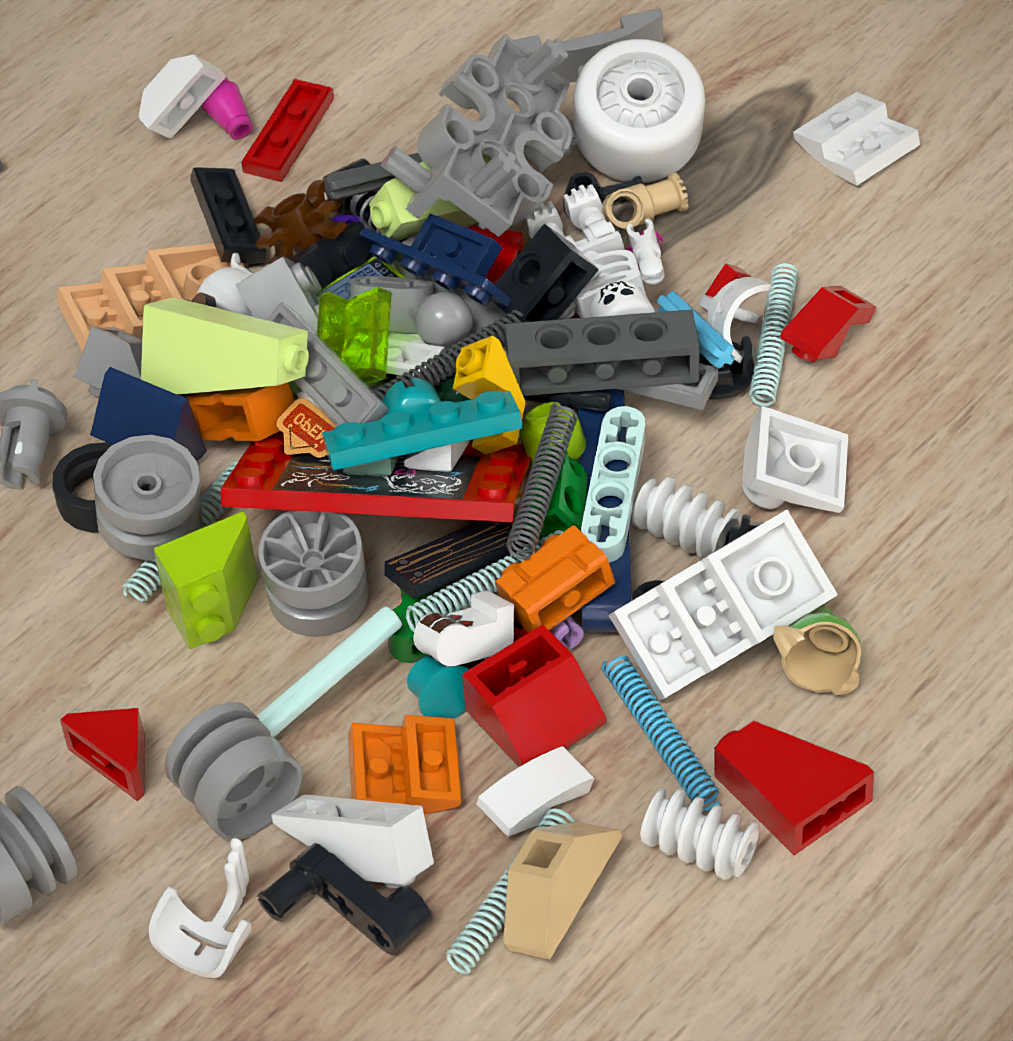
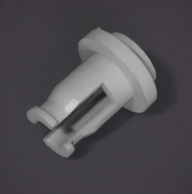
[0,379,68,490]

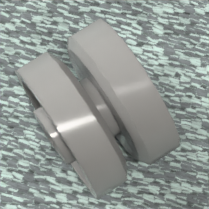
[93,435,202,560]

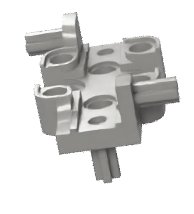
[380,34,577,237]

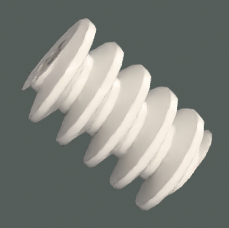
[632,477,741,560]
[640,788,760,880]

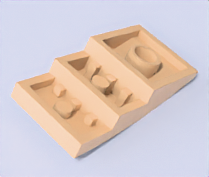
[56,243,245,352]

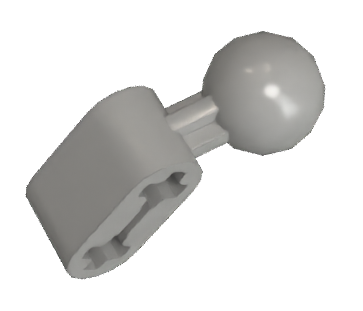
[350,276,473,350]

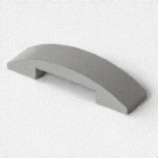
[514,8,663,83]

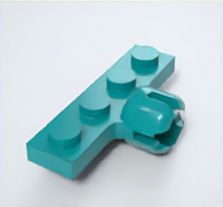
[322,378,522,470]

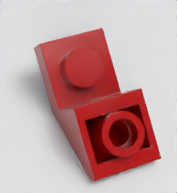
[779,285,877,362]

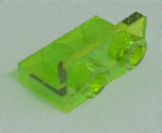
[317,287,392,385]

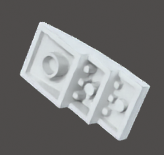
[609,510,838,701]

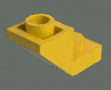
[453,336,526,455]

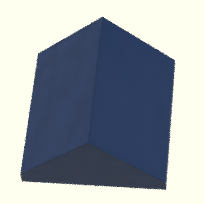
[90,367,207,460]

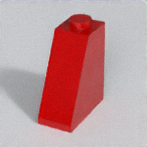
[714,721,874,855]

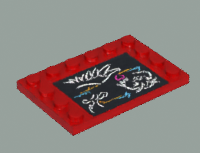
[221,431,532,522]

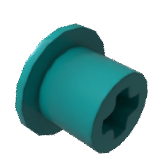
[407,656,468,719]

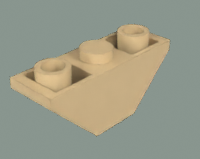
[503,822,623,960]

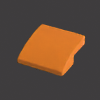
[348,715,461,814]

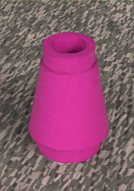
[201,78,253,140]

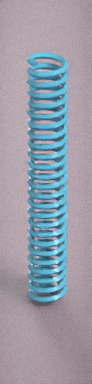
[601,656,720,811]

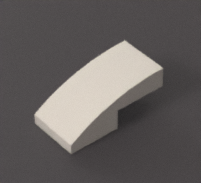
[476,746,594,837]

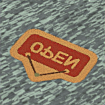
[277,398,337,458]

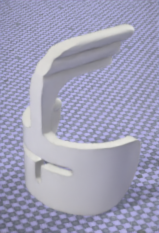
[699,277,772,363]
[149,838,252,978]

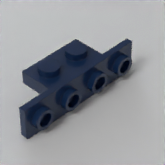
[359,213,512,308]

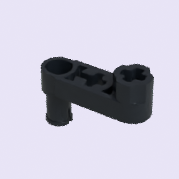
[257,843,433,955]

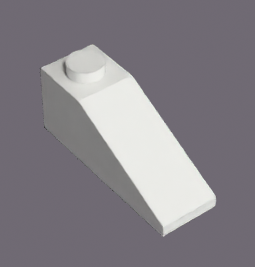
[271,794,434,888]

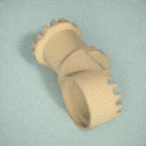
[602,172,689,231]

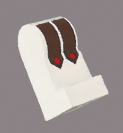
[413,590,514,666]

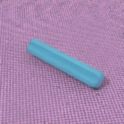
[657,291,735,368]

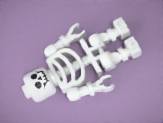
[524,184,665,320]

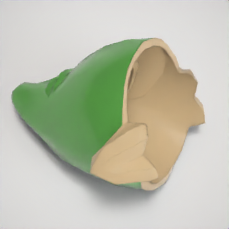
[773,605,861,695]

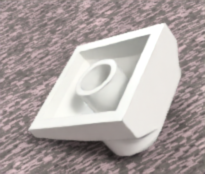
[742,406,848,513]

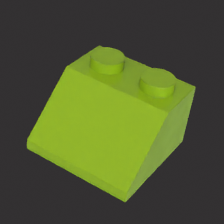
[154,511,258,649]

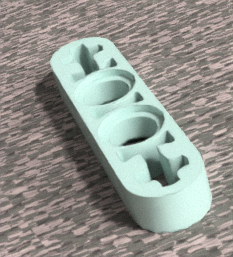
[581,406,646,563]

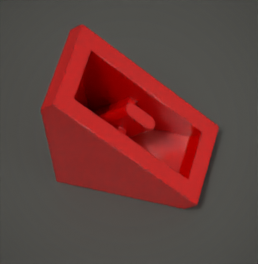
[60,708,145,801]

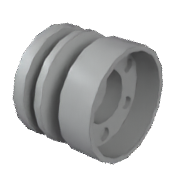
[164,702,303,840]
[0,786,78,926]

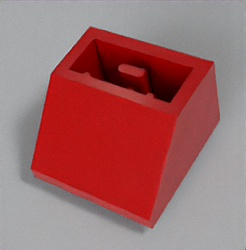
[462,624,606,767]

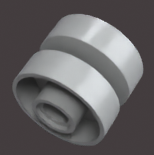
[258,510,370,637]

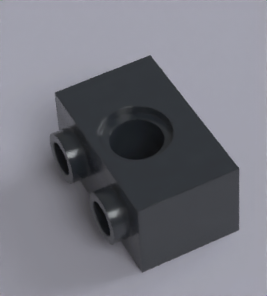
[494,224,599,323]

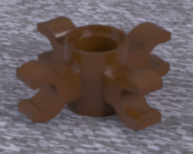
[253,179,347,264]

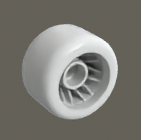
[573,39,705,183]

